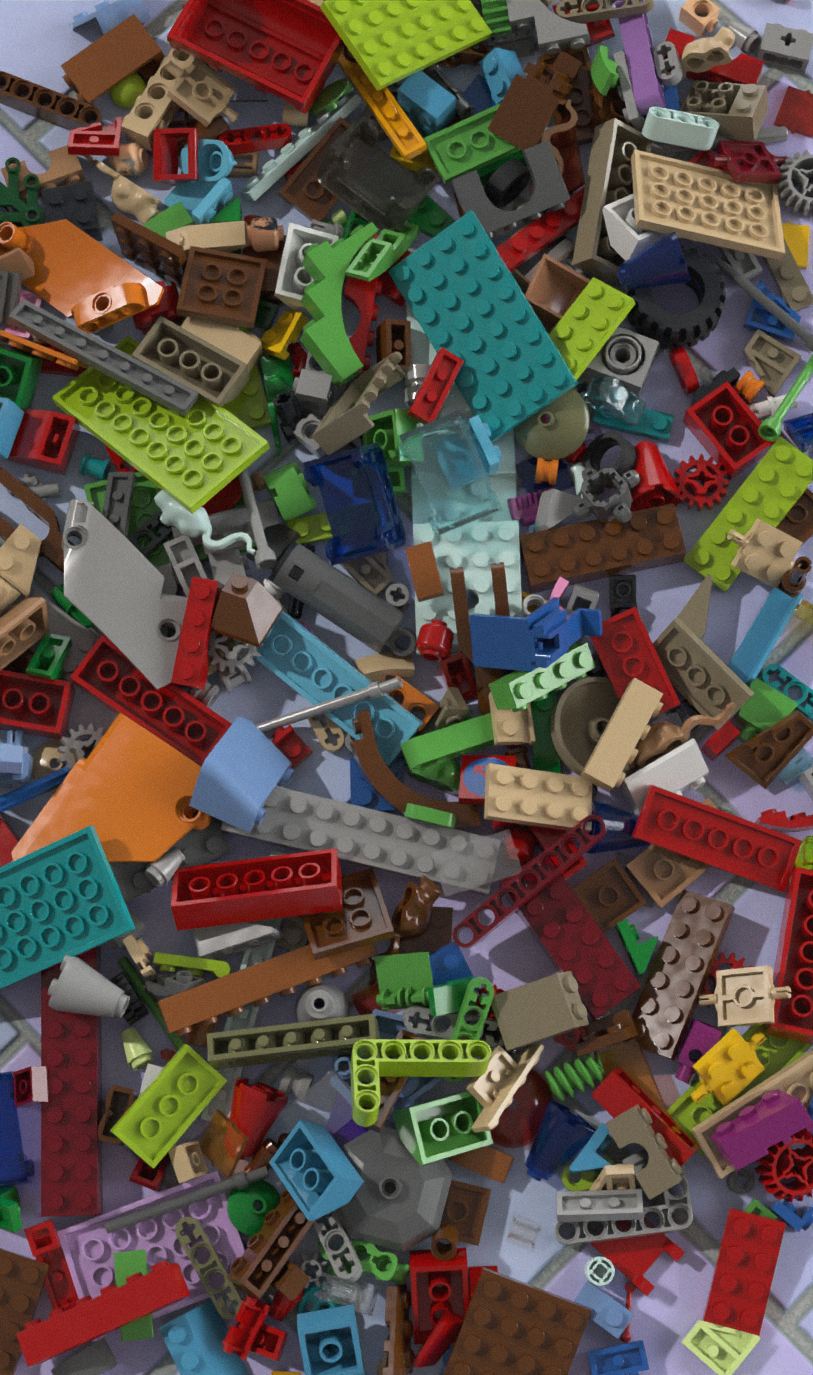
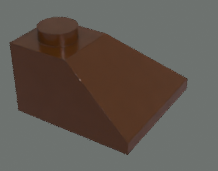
[210,572,283,648]

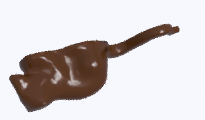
[368,875,442,987]

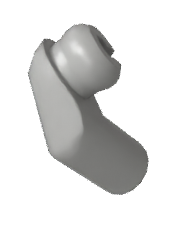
[23,473,60,499]

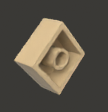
[168,1140,210,1184]

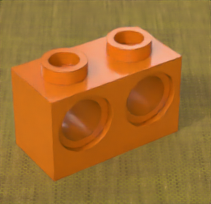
[386,675,440,736]

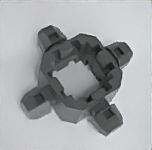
[573,467,640,523]

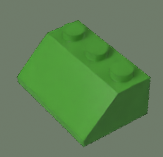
[392,1090,493,1165]

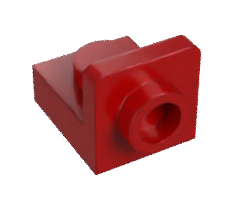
[271,725,313,769]

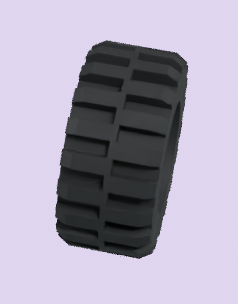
[626,245,726,349]

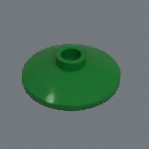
[227,1180,281,1236]

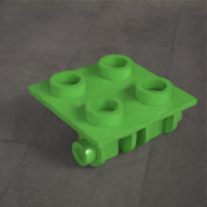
[374,952,434,1010]

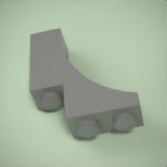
[506,0,591,55]

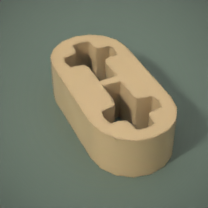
[308,713,345,753]

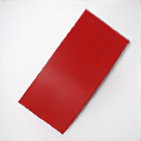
[755,809,813,832]

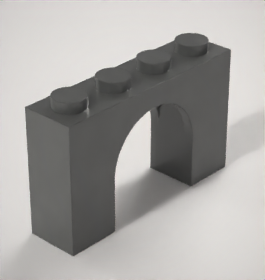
[451,140,570,238]

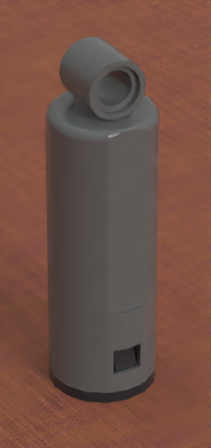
[268,540,416,656]

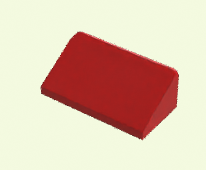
[412,1310,463,1368]

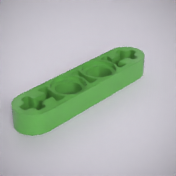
[444,977,494,1084]

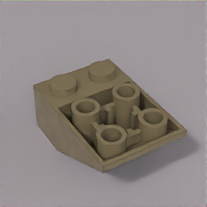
[680,81,769,142]

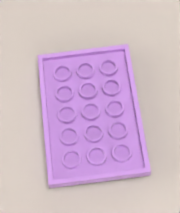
[57,1171,246,1342]

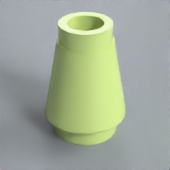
[120,1027,154,1071]

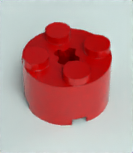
[132,281,184,335]

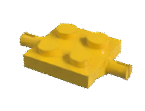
[689,1028,767,1107]

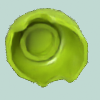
[109,73,146,110]

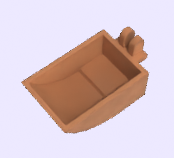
[525,254,591,329]

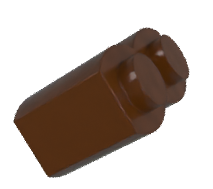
[98,1085,138,1146]

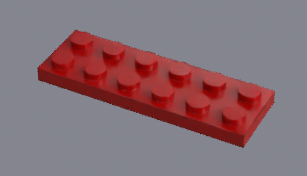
[632,785,802,892]

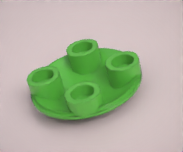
[309,78,354,116]

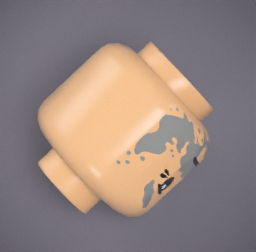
[109,142,149,177]

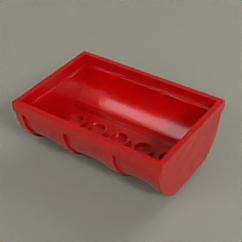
[167,0,344,113]

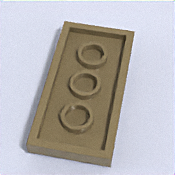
[653,617,755,731]

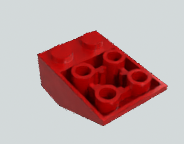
[0,409,81,476]

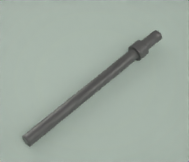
[713,257,813,352]
[104,1166,270,1234]

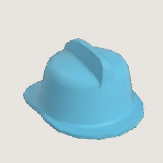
[179,139,237,181]

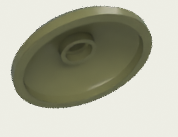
[513,388,590,461]

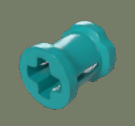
[78,453,111,481]

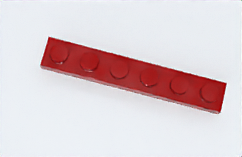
[496,186,585,272]

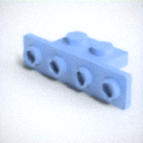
[70,0,151,35]

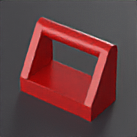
[153,128,198,185]

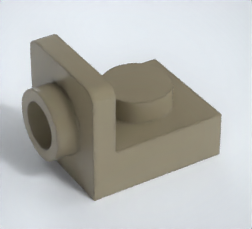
[435,687,469,729]
[276,915,308,952]

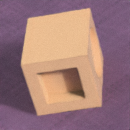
[679,0,720,38]

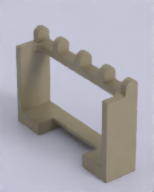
[311,352,407,456]

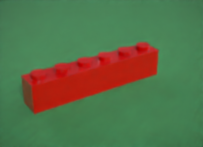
[16,1260,191,1367]

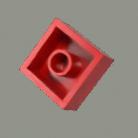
[701,720,741,762]

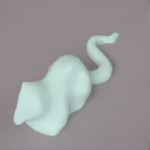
[154,490,256,555]

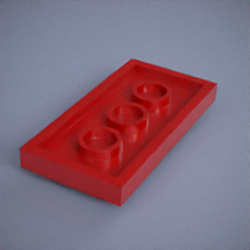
[589,606,681,718]
[703,1207,786,1336]

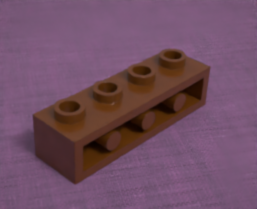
[227,1189,315,1298]

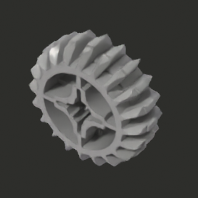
[777,149,813,217]

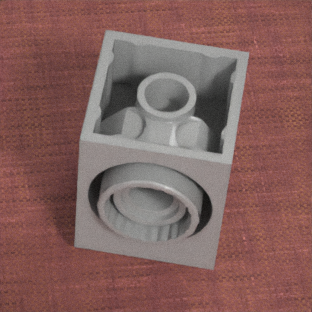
[580,327,659,406]

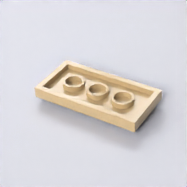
[484,763,592,833]

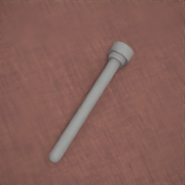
[238,468,278,570]

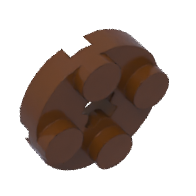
[593,87,635,129]

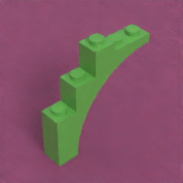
[300,222,378,388]

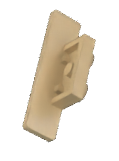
[466,1043,544,1133]

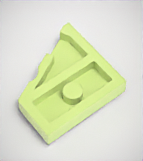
[681,1320,761,1375]

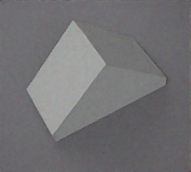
[534,489,584,532]

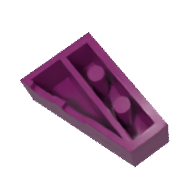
[710,1089,813,1170]

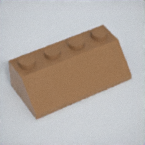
[0,597,50,671]

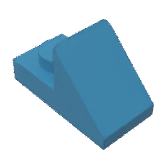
[568,1122,611,1174]

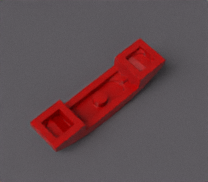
[24,1219,79,1311]

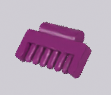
[507,486,555,527]

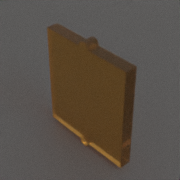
[200,1110,249,1178]

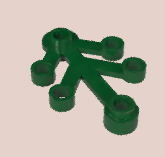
[0,157,46,227]

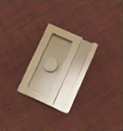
[489,692,535,746]
[122,934,158,981]

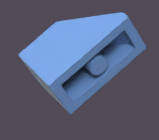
[574,1281,634,1339]

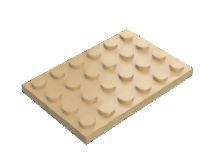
[631,150,785,260]

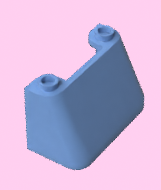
[189,715,295,833]

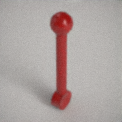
[620,1281,636,1343]

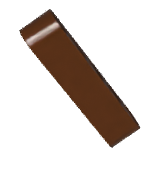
[0,71,104,130]

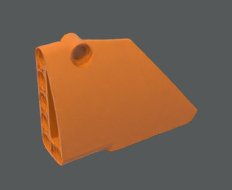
[11,713,212,863]

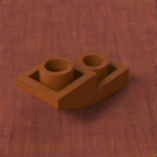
[405,541,444,602]
[449,1145,515,1183]

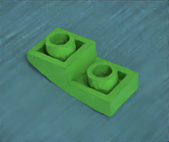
[591,45,619,96]
[143,202,194,238]

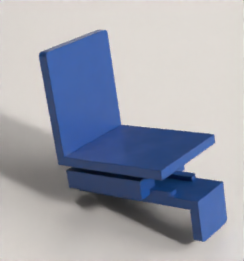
[469,597,603,672]

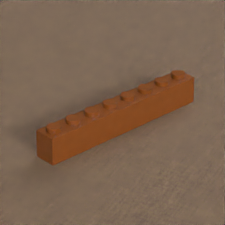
[157,943,378,1037]

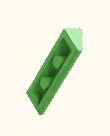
[113,1249,153,1342]

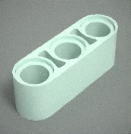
[642,106,719,151]

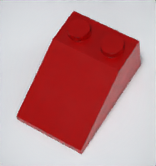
[410,1247,469,1345]

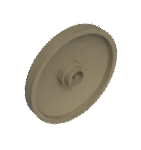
[550,677,651,779]

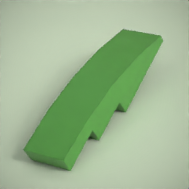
[346,220,420,281]

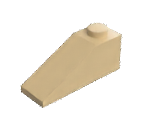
[166,221,248,260]

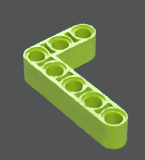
[350,1039,491,1127]

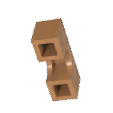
[1,145,86,204]

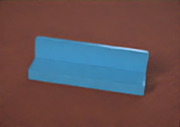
[727,587,803,686]

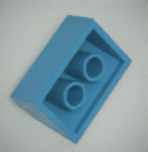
[269,1119,364,1221]
[158,1300,249,1375]

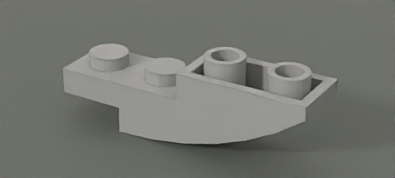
[163,535,223,641]

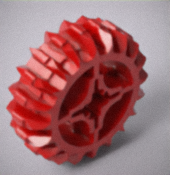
[755,1128,813,1203]

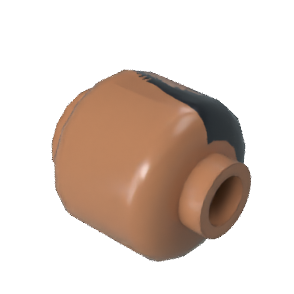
[247,217,284,252]

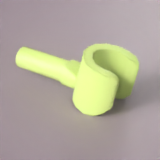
[331,209,347,231]

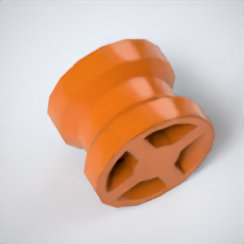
[734,371,766,403]
[535,458,559,486]

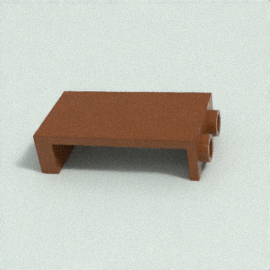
[61,14,164,107]

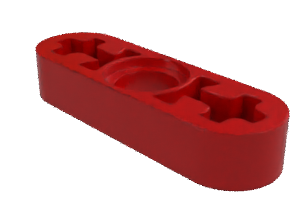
[219,123,292,155]

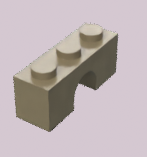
[605,1104,683,1200]

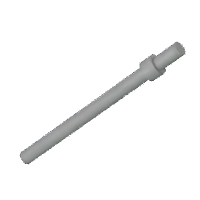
[256,677,403,733]

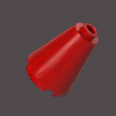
[629,441,680,512]
[226,1077,289,1160]

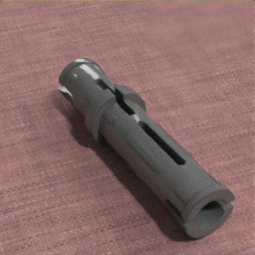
[422,65,474,120]

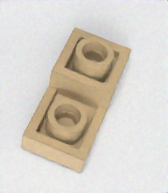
[355,652,415,682]

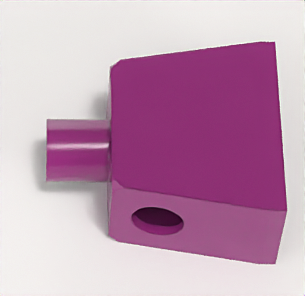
[675,1017,722,1084]

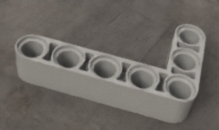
[554,1163,693,1246]

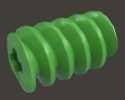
[544,1051,606,1102]

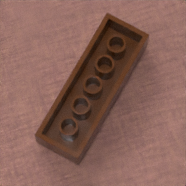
[519,503,686,594]

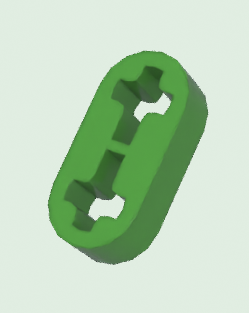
[404,803,457,829]

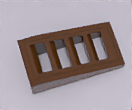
[270,1260,309,1301]

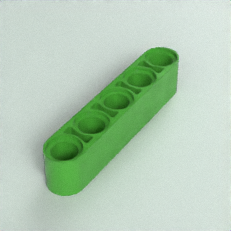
[400,713,495,772]

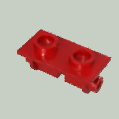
[222,1296,271,1360]

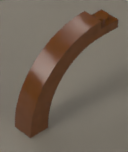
[350,710,481,828]

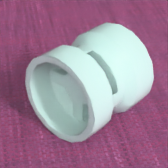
[584,1256,615,1286]

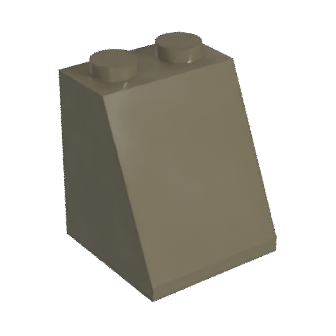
[491,971,589,1051]

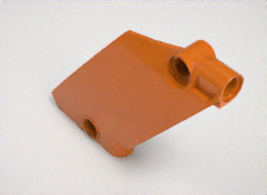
[0,219,165,334]

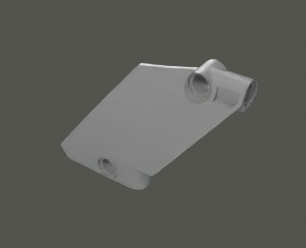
[61,499,188,690]

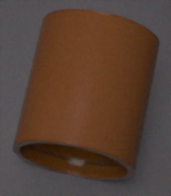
[431,1223,459,1261]

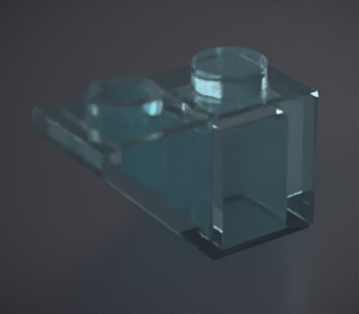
[584,377,646,426]

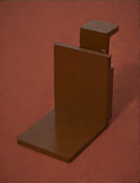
[488,51,583,150]

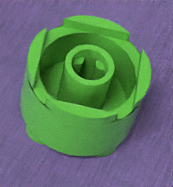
[262,461,318,523]

